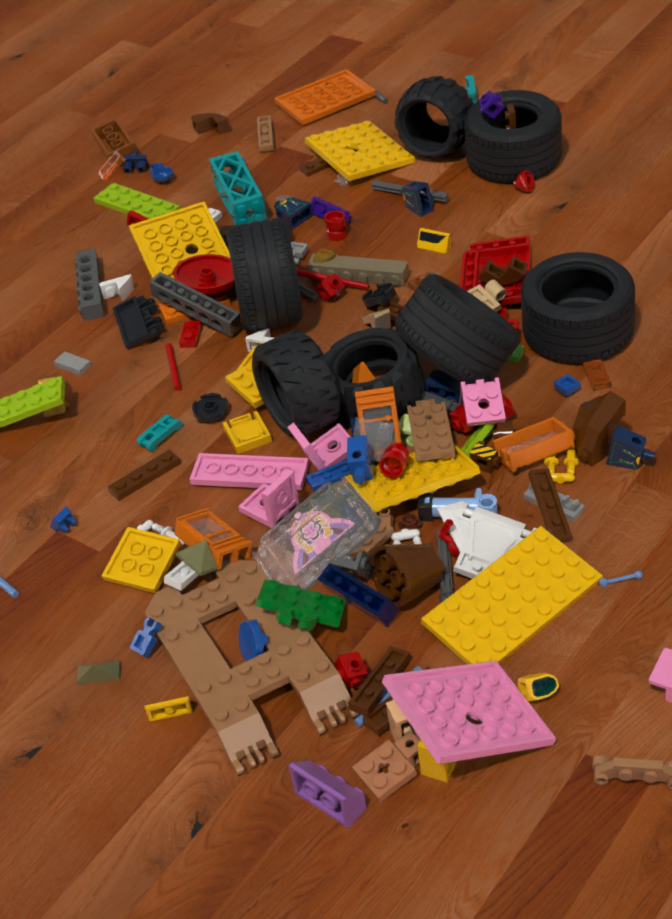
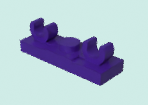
[311,196,352,224]

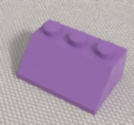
[289,760,367,828]

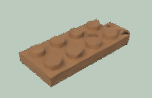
[407,399,455,461]

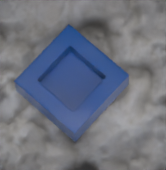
[554,374,580,396]

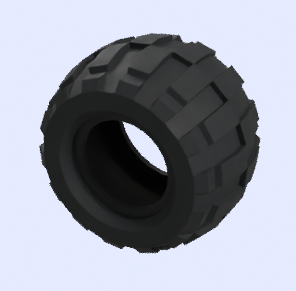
[394,76,474,159]

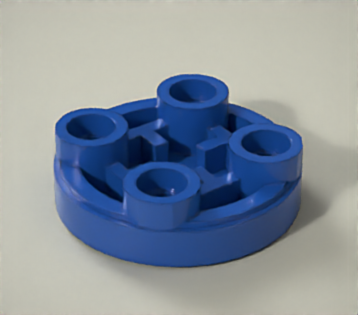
[238,619,268,661]

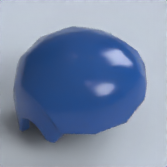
[150,163,174,183]

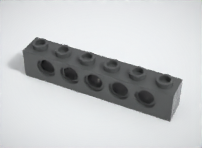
[74,248,104,321]
[149,272,242,337]

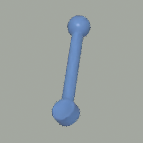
[599,571,643,587]

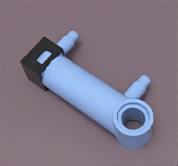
[418,488,498,522]

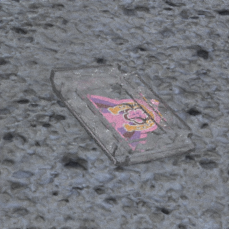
[252,476,381,590]

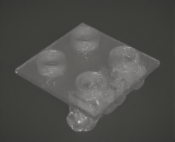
[353,417,394,461]

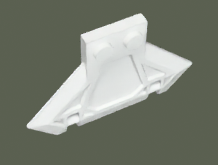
[437,501,537,579]

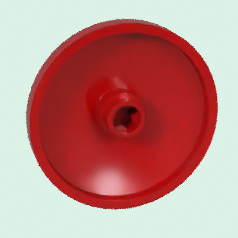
[173,254,235,294]

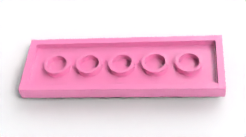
[189,453,310,490]

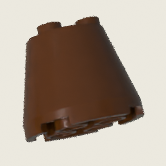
[371,543,445,608]

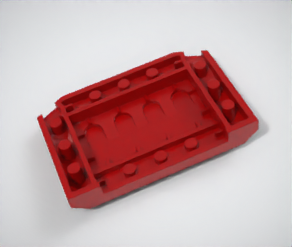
[460,235,531,306]

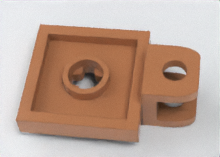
[352,733,420,802]

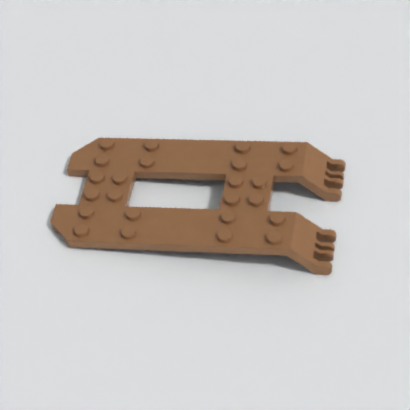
[144,559,359,775]

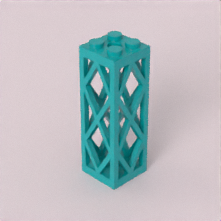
[209,151,267,226]

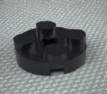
[362,283,397,308]
[192,393,229,424]

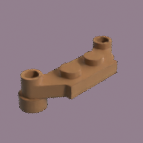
[338,507,394,558]
[592,755,672,790]

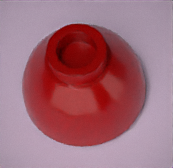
[514,170,535,192]

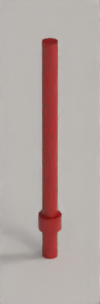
[296,268,369,290]

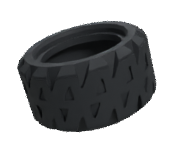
[324,327,425,422]
[252,330,341,438]

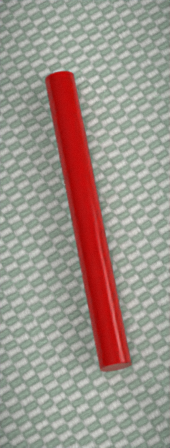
[165,343,181,391]

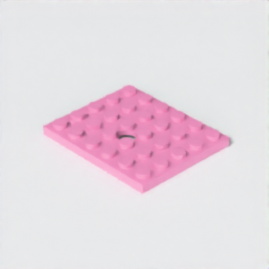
[382,661,556,764]

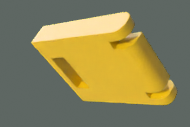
[222,411,272,454]

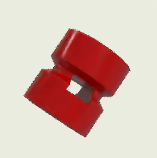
[324,211,347,241]
[379,443,410,478]

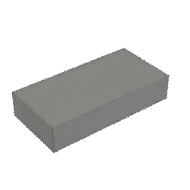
[54,352,92,376]

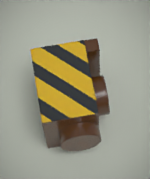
[469,441,502,474]

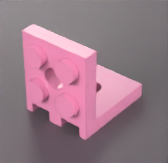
[459,377,506,426]
[288,423,350,470]
[238,469,300,529]

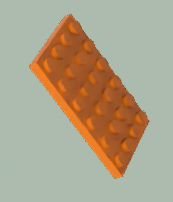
[274,69,376,125]

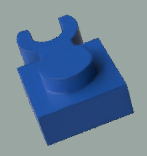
[129,617,162,658]

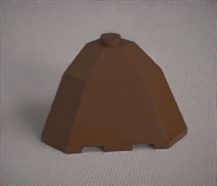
[572,391,626,467]

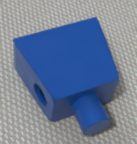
[347,435,375,484]

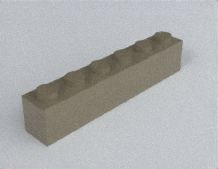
[307,253,409,287]

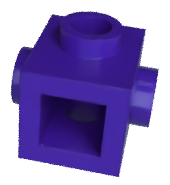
[479,90,504,119]

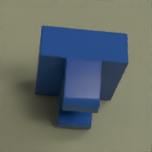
[50,506,76,533]

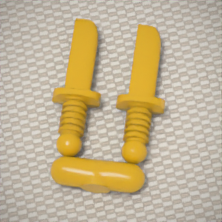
[544,447,579,484]

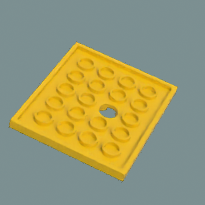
[305,121,415,181]
[129,202,230,279]

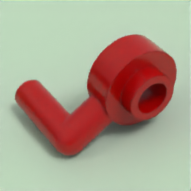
[438,519,460,557]

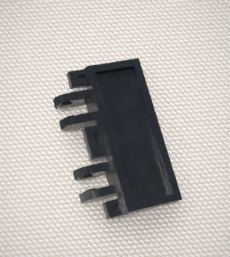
[113,295,165,350]

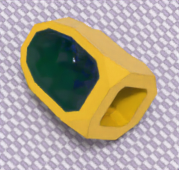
[518,673,559,701]

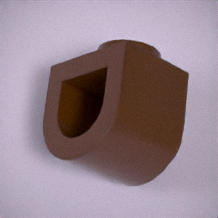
[493,421,514,440]

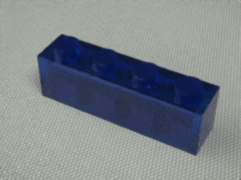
[317,563,399,627]

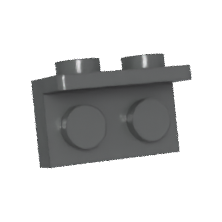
[334,550,375,581]

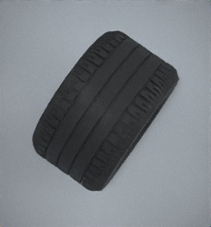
[464,90,562,184]
[226,218,303,332]
[521,252,635,365]
[395,274,520,384]

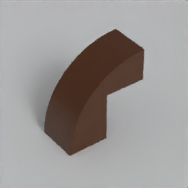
[191,113,230,135]
[478,256,528,285]

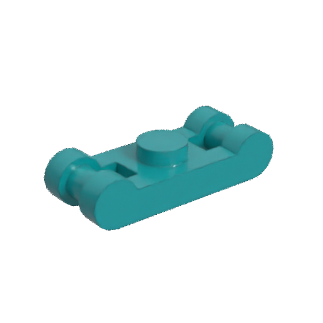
[465,75,477,104]
[137,414,183,452]

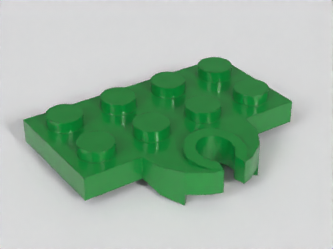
[255,579,346,632]

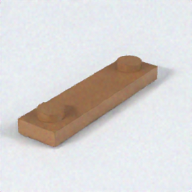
[257,115,274,152]

